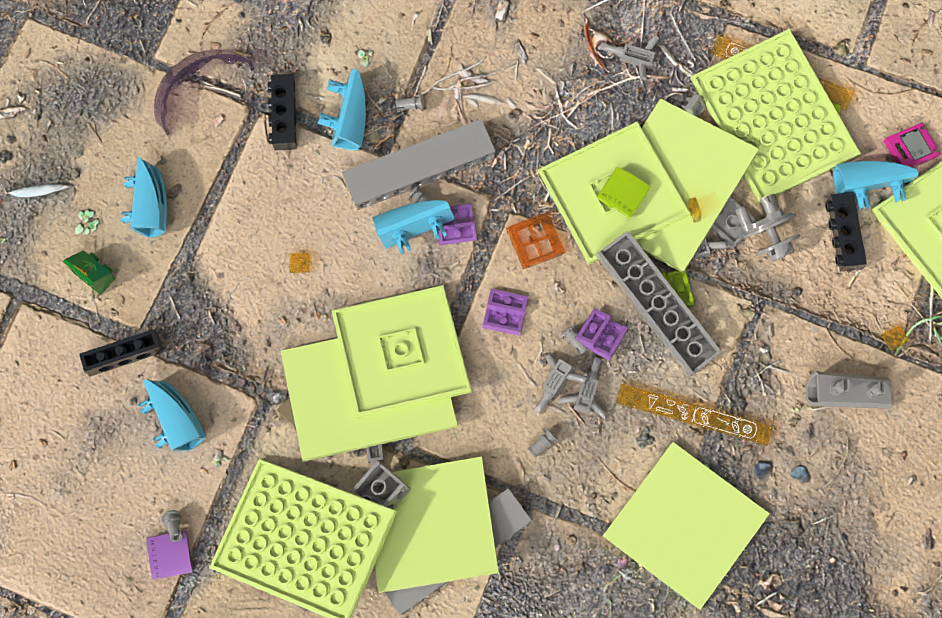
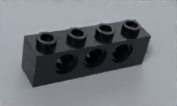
[268,74,297,151]
[825,192,867,272]
[79,329,164,377]

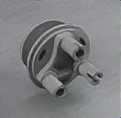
[735,193,801,262]

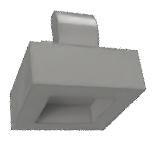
[681,94,706,118]

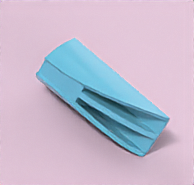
[317,69,366,151]
[121,157,167,238]
[833,161,918,210]
[372,200,455,254]
[138,380,206,451]

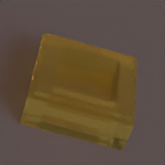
[688,197,702,223]
[289,253,309,273]
[881,325,909,351]

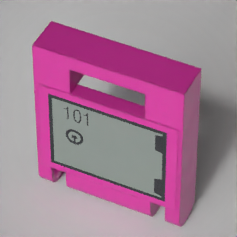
[883,122,941,168]

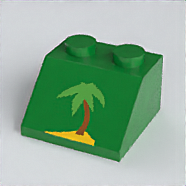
[63,250,116,295]

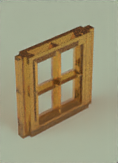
[506,212,565,269]

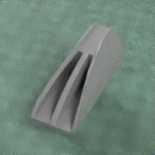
[805,371,892,409]

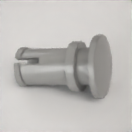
[396,93,425,111]
[407,185,431,203]
[560,324,588,355]
[528,428,558,458]
[161,510,183,542]

